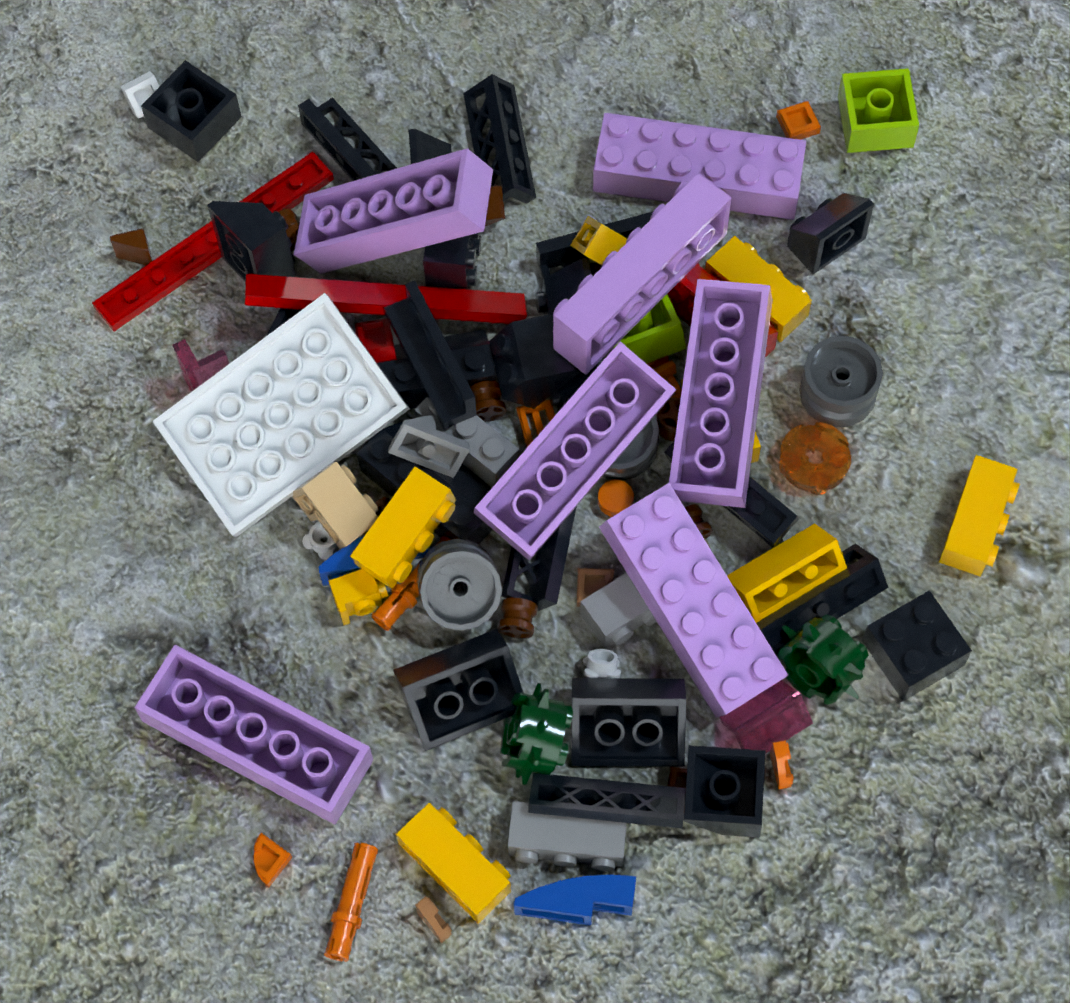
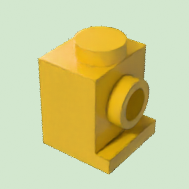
[328,569,388,626]

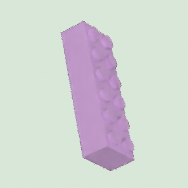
[593,113,806,220]
[294,148,493,274]
[553,173,732,375]
[669,279,773,508]
[474,342,676,560]
[599,483,788,718]
[134,645,373,825]

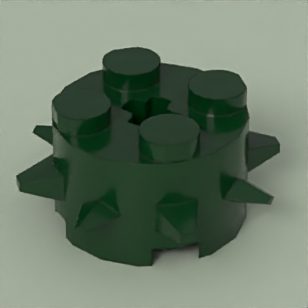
[777,614,869,705]
[500,683,573,785]

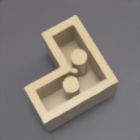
[292,461,379,549]

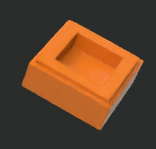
[776,101,821,140]

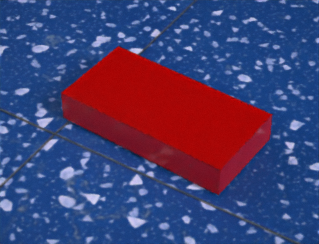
[355,318,396,363]

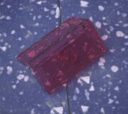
[172,339,229,392]
[719,680,813,754]

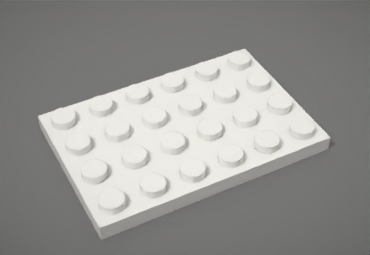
[153,293,409,537]

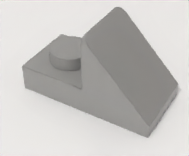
[388,415,470,478]

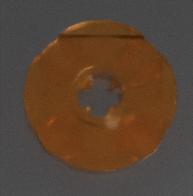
[779,422,851,495]

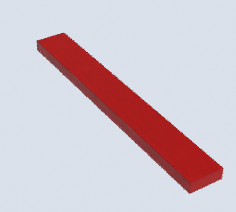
[92,151,334,332]
[245,274,527,324]

